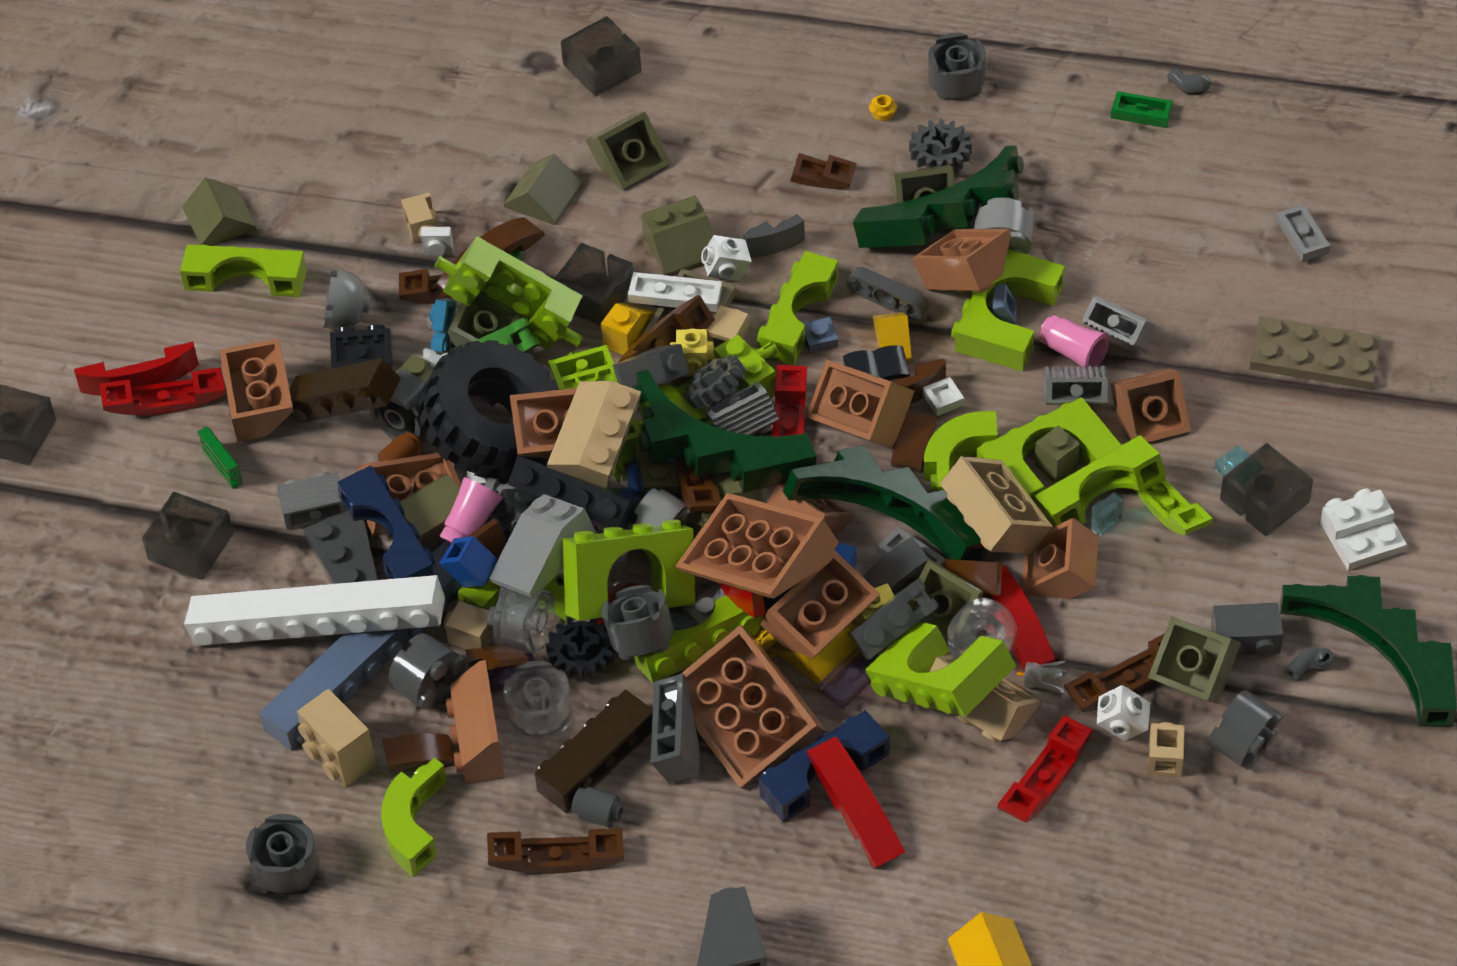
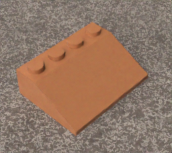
[675,493,839,599]
[681,625,827,789]

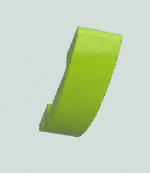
[1135,469,1213,535]

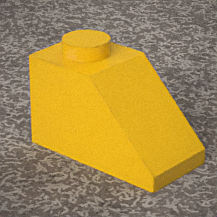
[601,302,656,355]

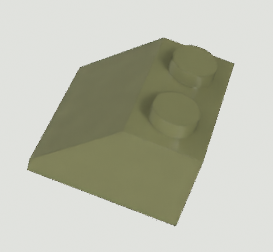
[586,112,670,190]
[890,165,955,204]
[641,195,713,276]
[1148,616,1242,704]

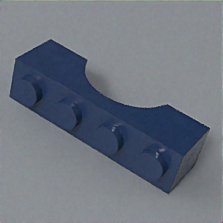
[337,465,435,579]
[759,710,890,823]

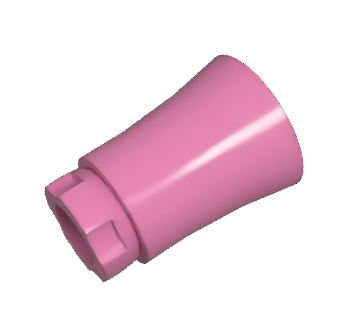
[1039,315,1110,368]
[440,477,503,544]

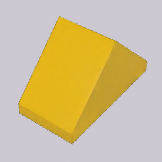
[873,312,912,362]

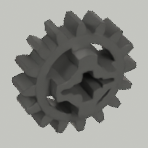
[909,119,972,169]
[683,355,746,410]

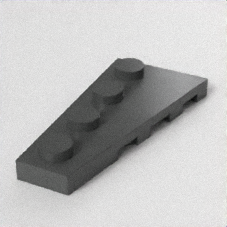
[303,510,378,584]

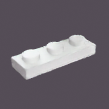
[628,272,722,312]

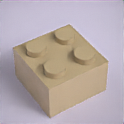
[297,689,377,788]

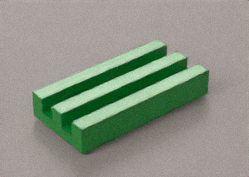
[1110,91,1173,128]
[197,426,243,489]

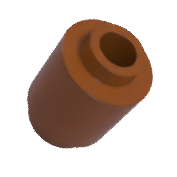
[378,432,423,462]

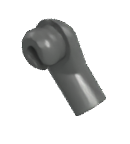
[1167,67,1211,94]
[1285,648,1334,680]

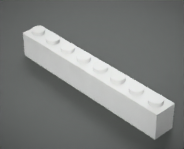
[184,575,445,646]

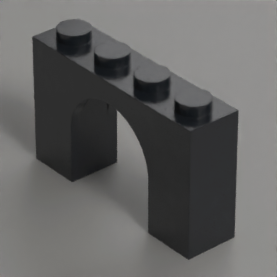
[508,455,646,530]

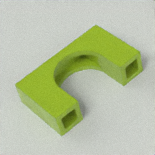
[951,249,1065,372]
[977,397,1121,505]
[562,520,695,621]
[865,621,1016,717]

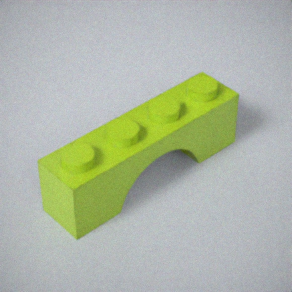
[180,244,307,297]
[757,251,839,366]
[1034,435,1166,528]
[634,595,764,684]

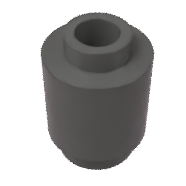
[571,786,624,828]

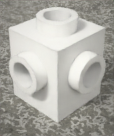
[701,235,752,281]
[1097,685,1150,741]

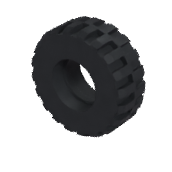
[419,340,559,479]

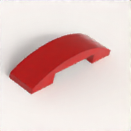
[74,341,199,396]
[772,365,807,436]
[99,367,226,416]
[983,565,1055,672]
[997,715,1093,823]

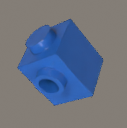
[439,536,498,587]

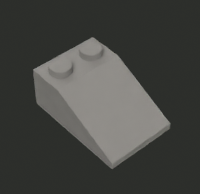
[489,494,596,598]

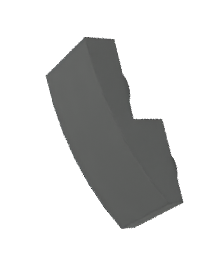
[743,214,805,257]
[863,536,930,595]

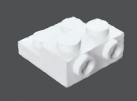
[1320,489,1407,571]

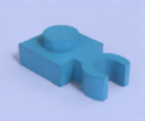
[430,298,457,352]

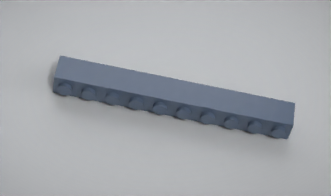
[259,513,511,751]

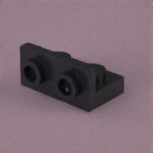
[330,325,393,368]

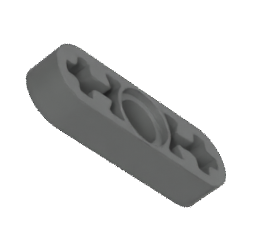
[847,267,929,320]

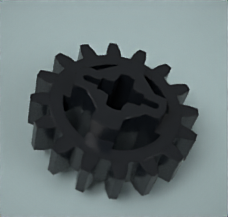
[546,617,617,682]

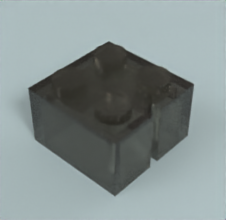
[561,16,642,97]
[554,243,634,325]
[0,384,57,466]
[1220,443,1314,537]
[142,491,234,580]

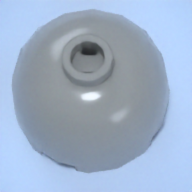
[323,269,370,330]

